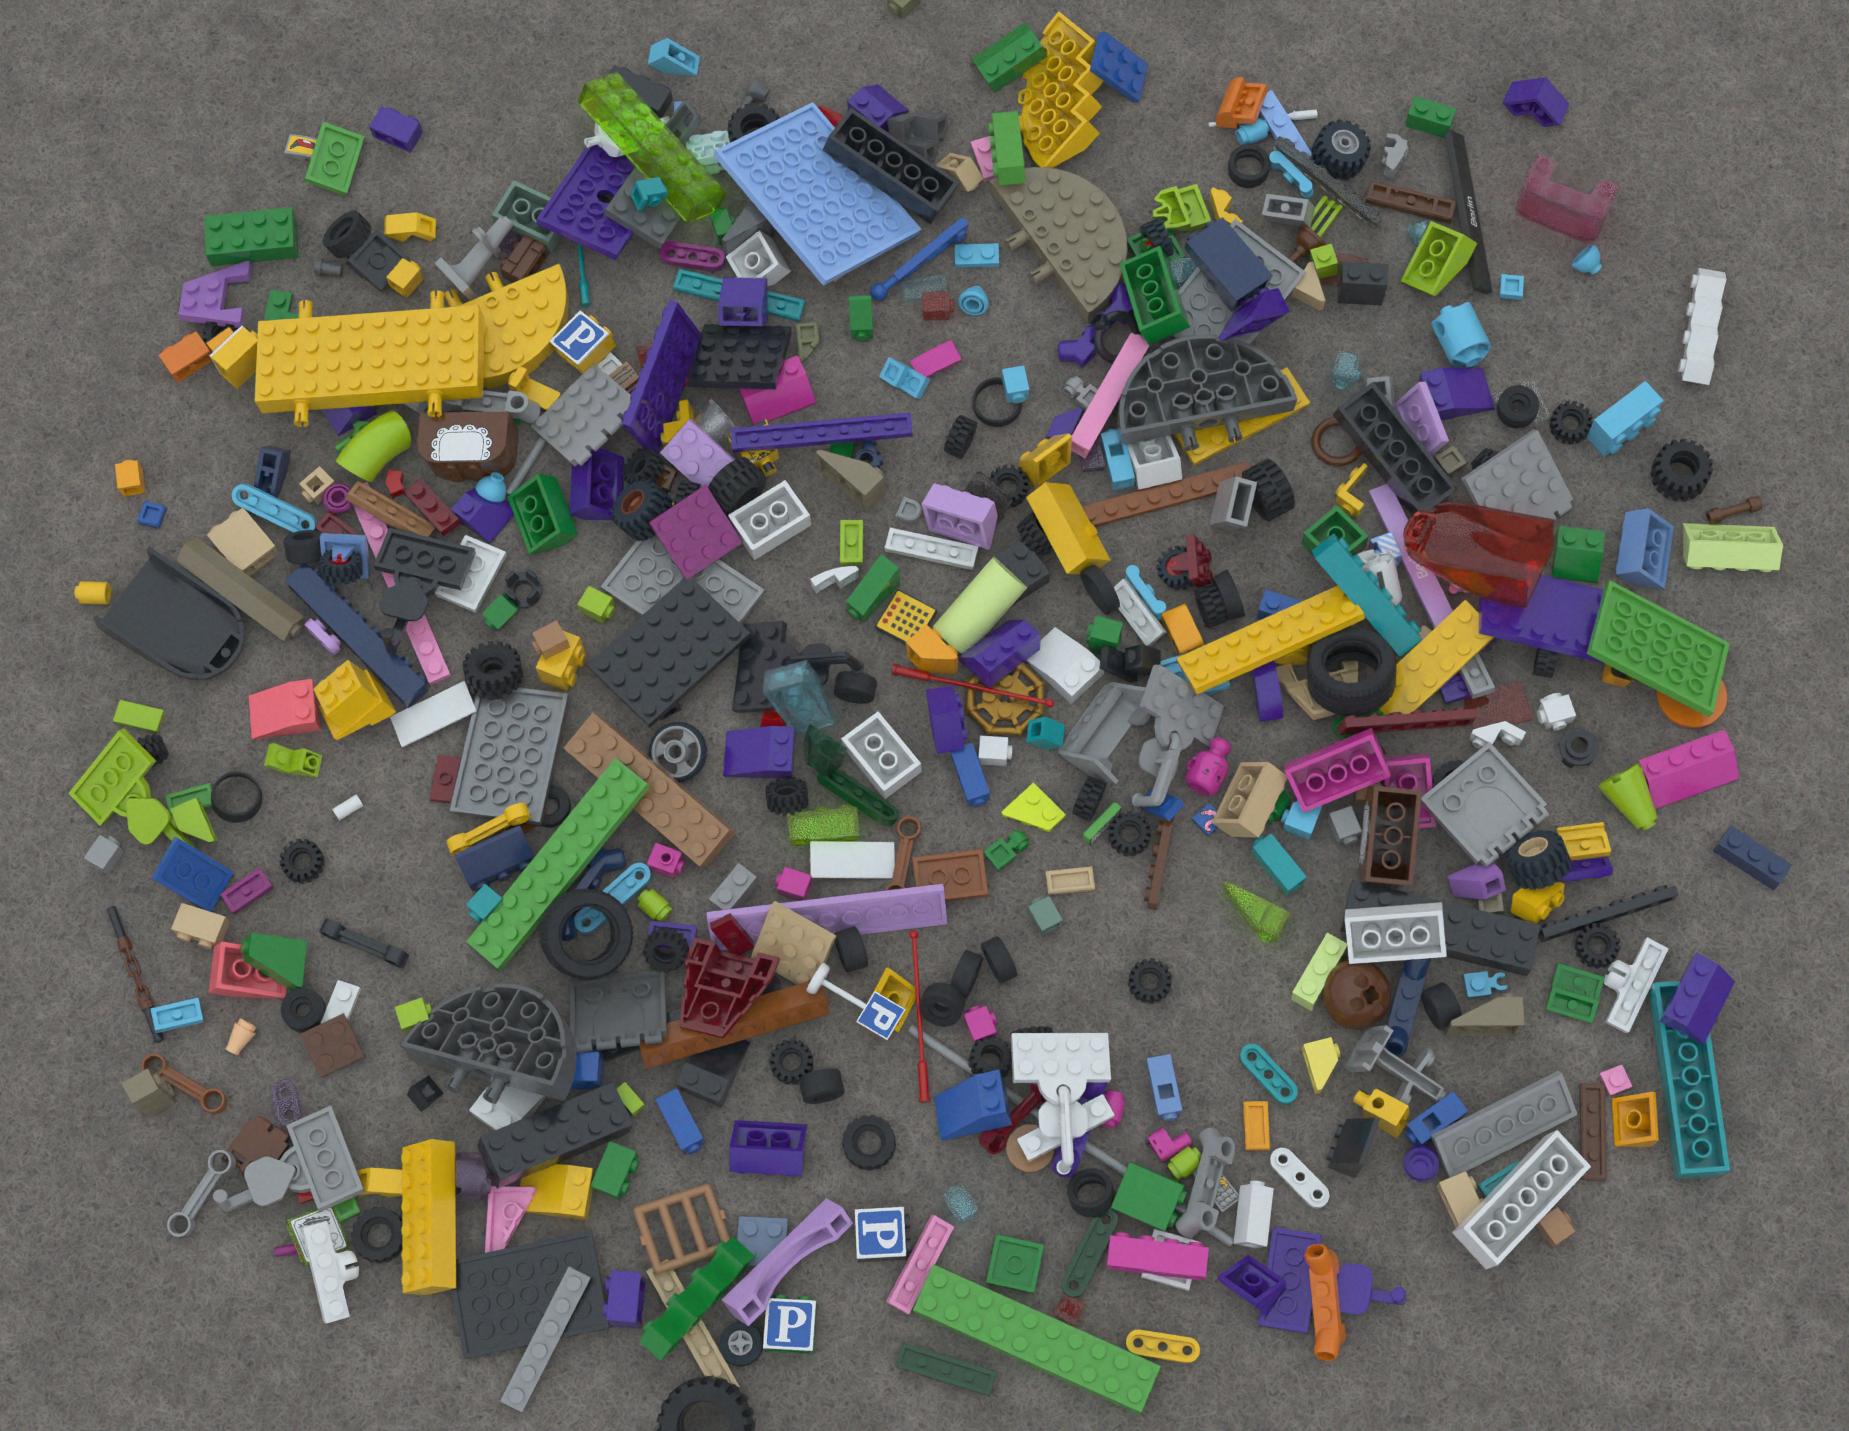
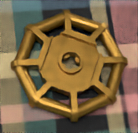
[964,661,1047,738]

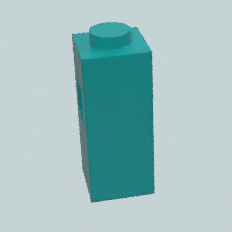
[1251,834,1307,897]

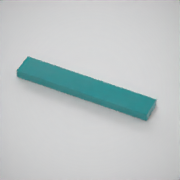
[673,269,806,322]

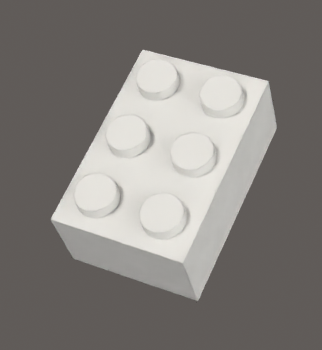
[728,480,811,560]
[841,712,922,799]

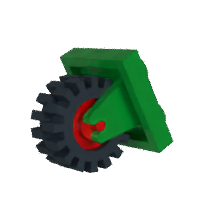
[1127,218,1186,267]

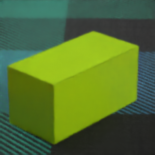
[617,1082,645,1116]

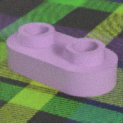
[304,618,342,657]

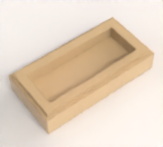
[1045,866,1095,896]

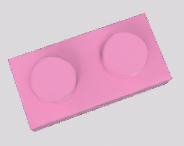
[971,136,995,182]

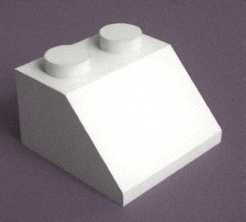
[726,230,791,286]

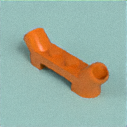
[1304,1244,1346,1361]

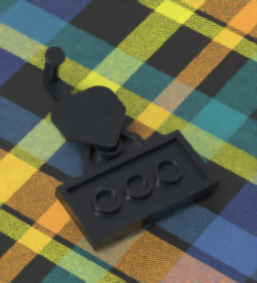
[373,528,476,655]
[732,621,864,713]

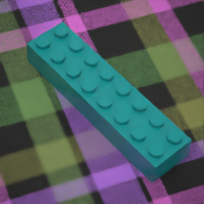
[1649,981,1730,1179]

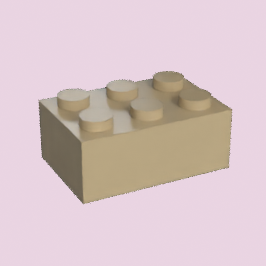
[1212,762,1288,837]

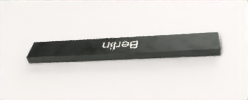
[1445,130,1493,294]

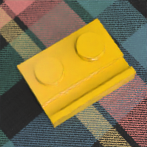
[1556,822,1611,861]

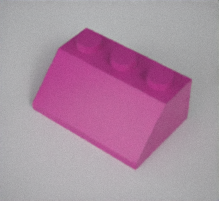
[737,355,816,425]

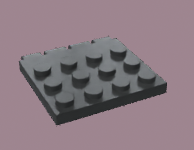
[570,969,667,1053]

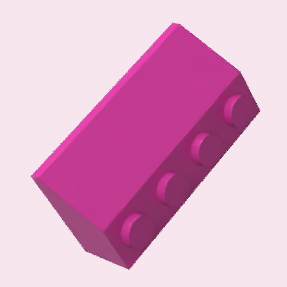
[1284,728,1391,813]
[1637,729,1739,809]

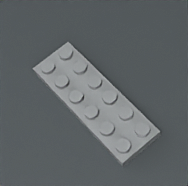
[1431,1071,1578,1178]

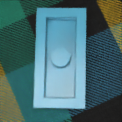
[955,243,999,268]
[151,998,204,1033]

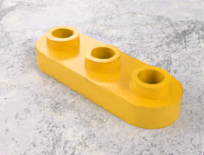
[1126,1330,1200,1364]

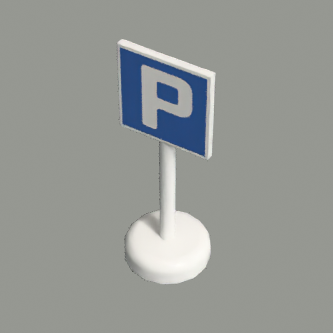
[806,963,906,1040]

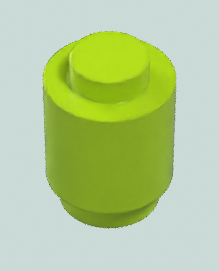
[637,889,673,922]
[1166,1146,1202,1181]

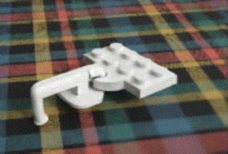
[1011,1033,1111,1175]

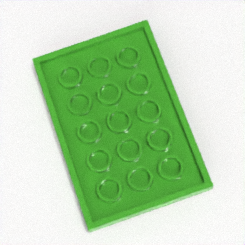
[1587,581,1730,717]

